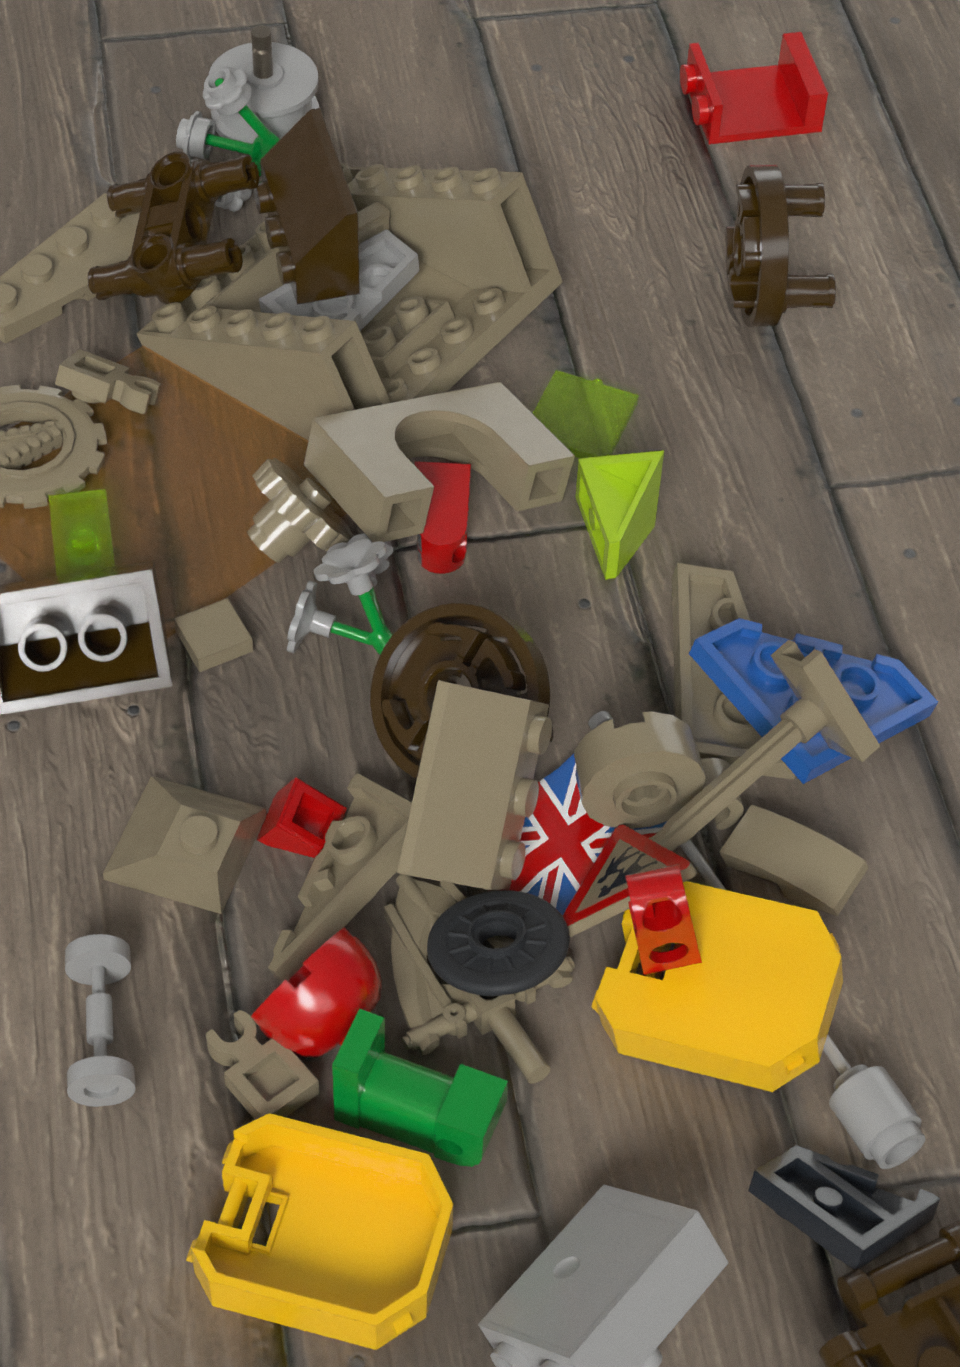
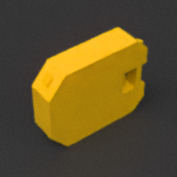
[591,881,843,1092]
[186,1113,453,1350]

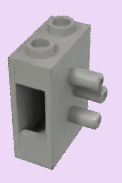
[478,1185,729,1367]

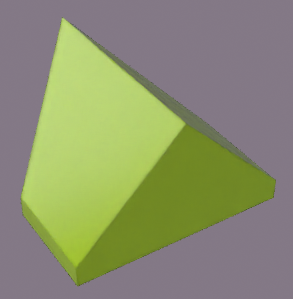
[575,450,664,580]

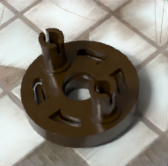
[725,165,836,327]
[370,603,553,779]

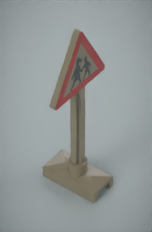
[562,640,880,937]

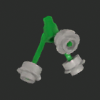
[176,67,280,212]

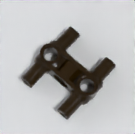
[87,152,259,304]

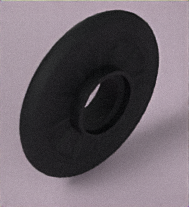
[427,890,570,996]

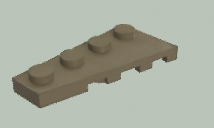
[0,193,140,344]
[672,563,795,780]

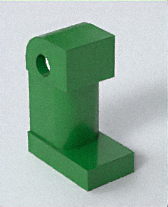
[332,1008,508,1167]

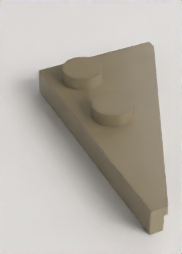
[267,773,412,983]

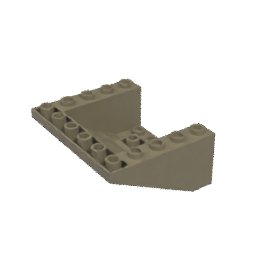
[136,163,563,446]

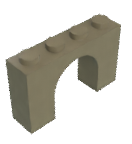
[304,382,575,542]

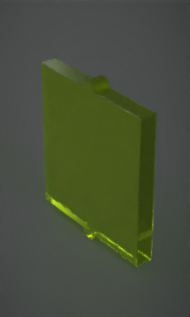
[532,370,639,459]

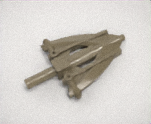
[384,874,575,1084]

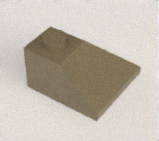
[103,776,267,914]

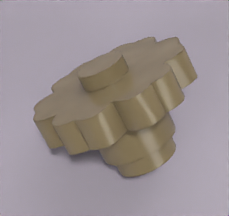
[247,457,354,563]

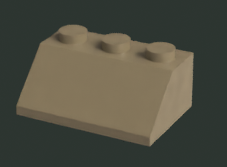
[397,680,552,890]

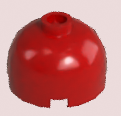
[251,928,382,1057]

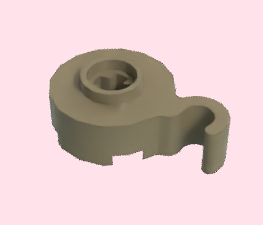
[574,711,744,830]

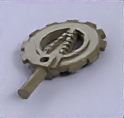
[0,385,107,509]

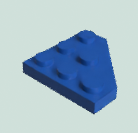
[689,618,938,784]

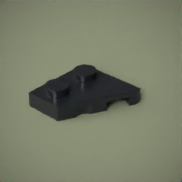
[748,1145,940,1270]

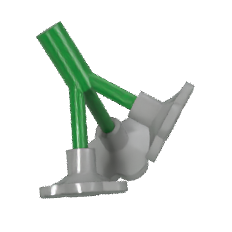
[287,533,393,656]

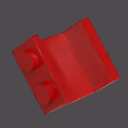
[680,32,828,145]

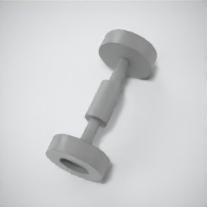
[65,934,135,1107]

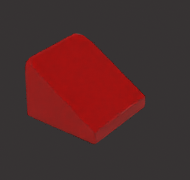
[257,777,347,858]

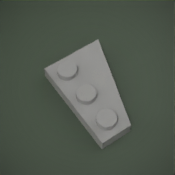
[259,229,420,331]

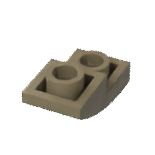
[719,804,869,916]

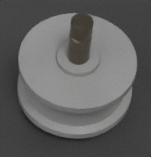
[209,25,319,144]

